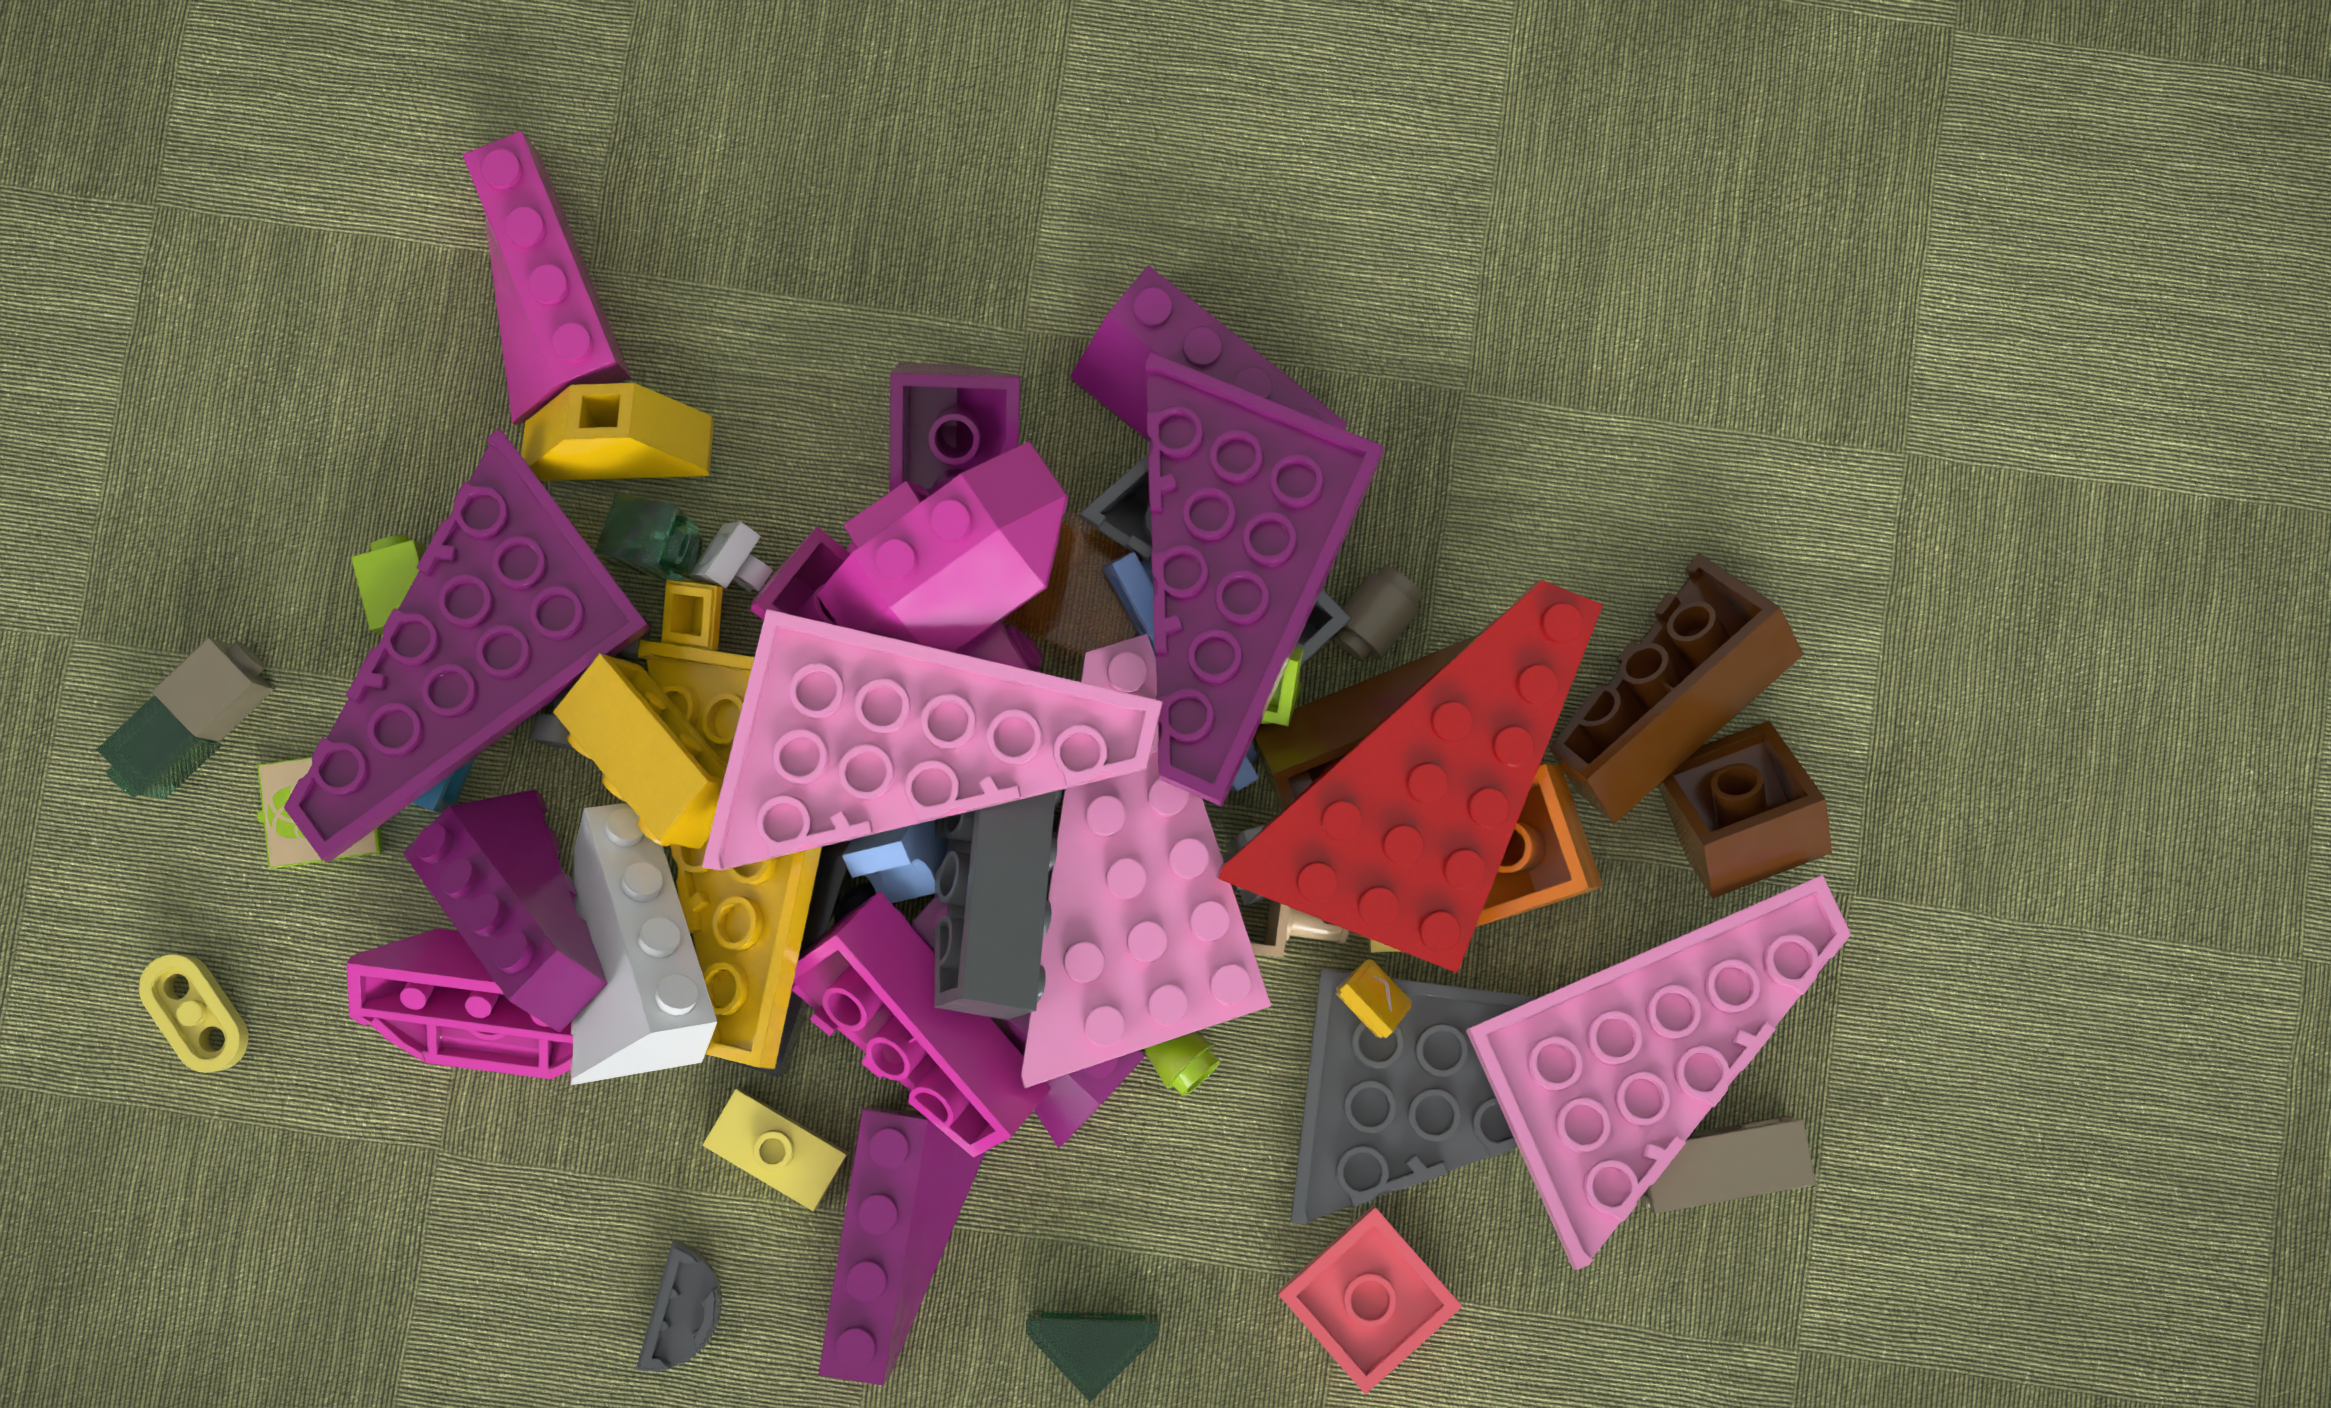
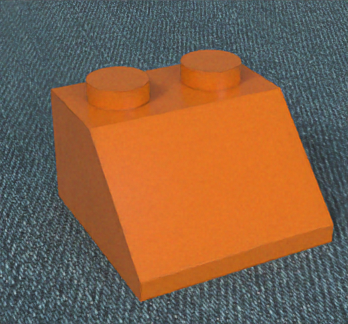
[1476,763,1603,927]

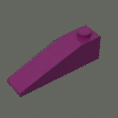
[889,362,1021,495]

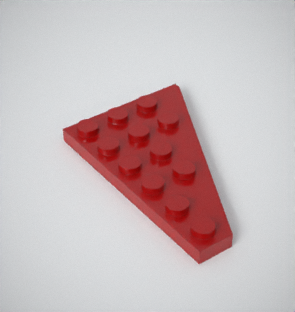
[1216,580,1603,973]

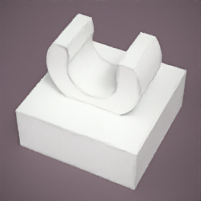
[689,521,773,592]

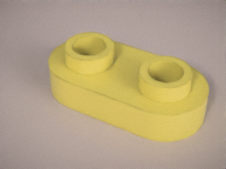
[139,954,249,1073]

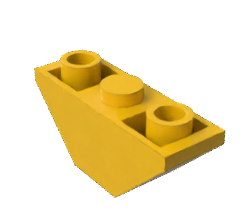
[521,383,714,481]

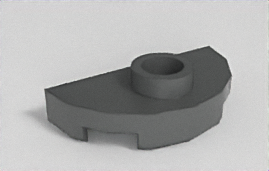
[635,1239,723,1372]

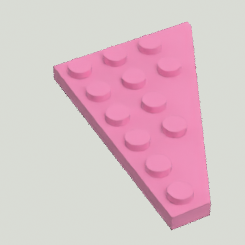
[702,609,1163,871]
[1020,634,1271,1088]
[1466,875,1851,1270]

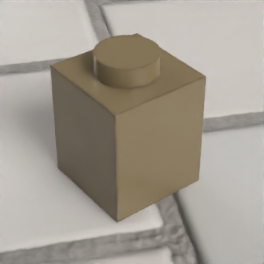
[151,637,274,742]

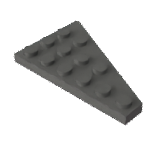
[1290,969,1540,1225]

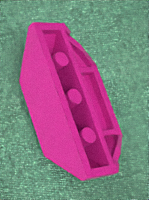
[817,441,1069,653]
[346,928,573,1079]

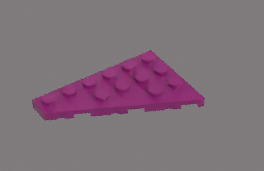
[1145,352,1384,806]
[284,428,651,862]

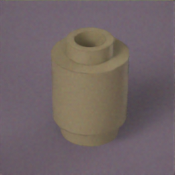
[1334,565,1423,662]

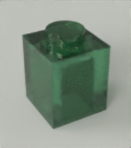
[96,695,221,799]

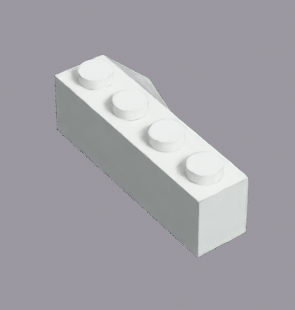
[570,803,717,1085]

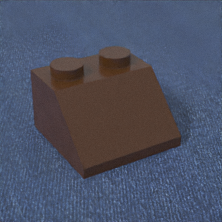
[1658,721,1832,899]

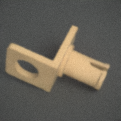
[1251,900,1349,957]

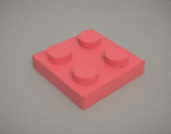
[1277,1205,1463,1395]

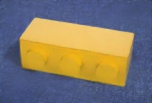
[553,653,727,849]

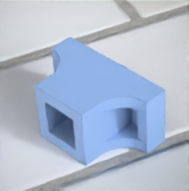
[842,820,947,903]

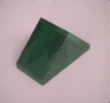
[1026,1310,1158,1402]

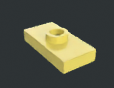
[702,1088,849,1211]

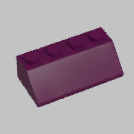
[1070,265,1348,442]

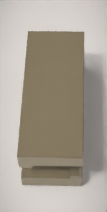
[1641,1115,1816,1214]

